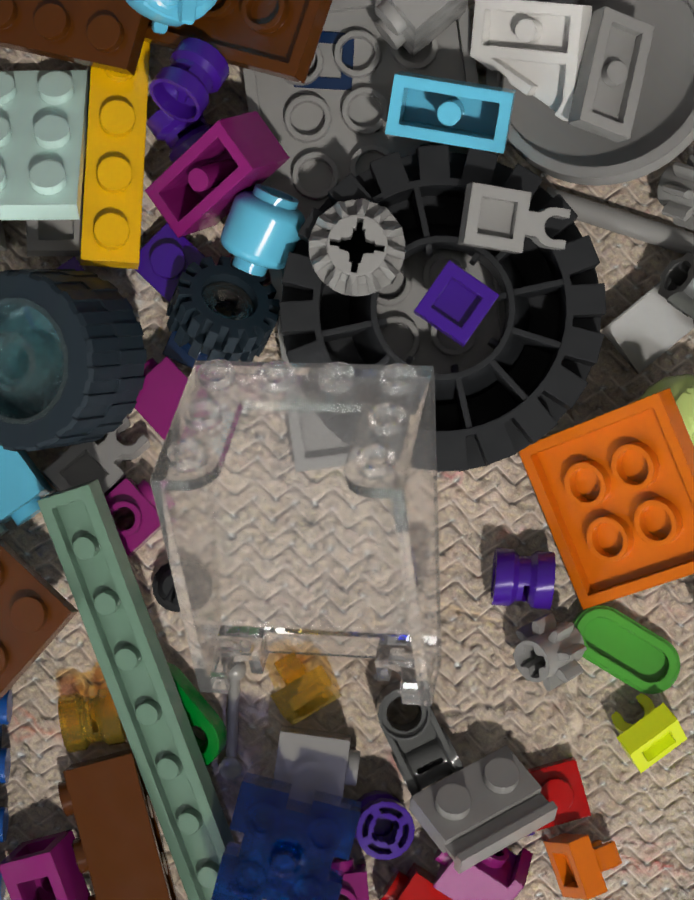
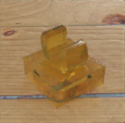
[271,651,342,725]

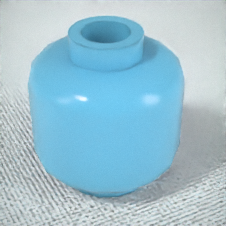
[220,184,306,277]

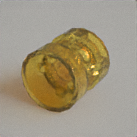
[58,687,128,753]

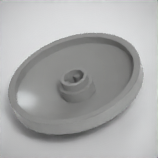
[486,0,694,186]

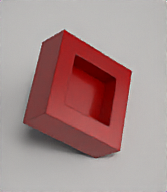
[527,757,591,831]

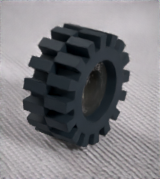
[166,256,280,368]

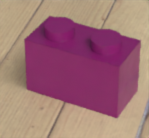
[145,111,290,238]

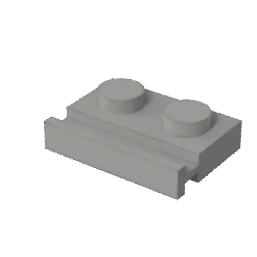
[409,745,558,874]

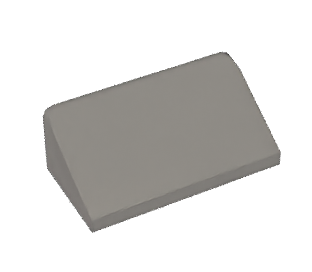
[601,254,694,374]

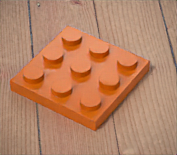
[519,388,694,610]

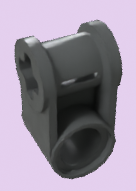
[376,681,464,796]

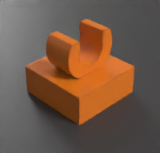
[543,833,622,900]

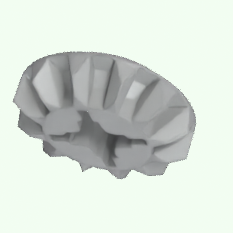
[309,198,406,296]

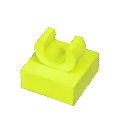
[611,693,687,773]

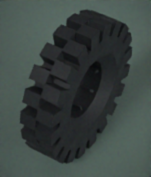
[279,145,607,473]

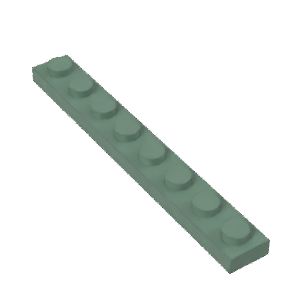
[37,479,256,900]

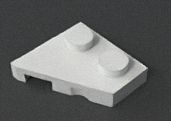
[470,0,592,121]

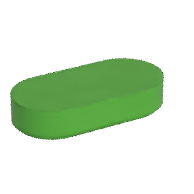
[572,605,680,694]

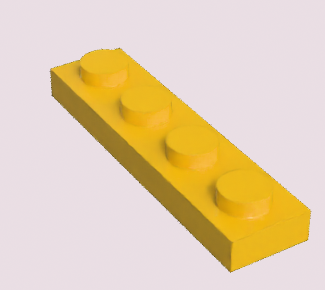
[80,41,150,269]

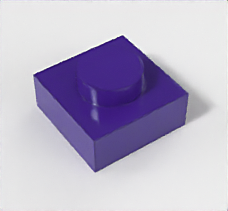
[134,223,205,303]
[413,260,499,347]

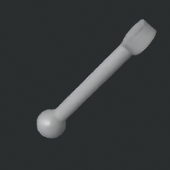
[219,658,246,780]

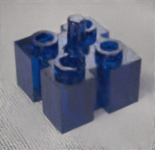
[211,772,361,900]

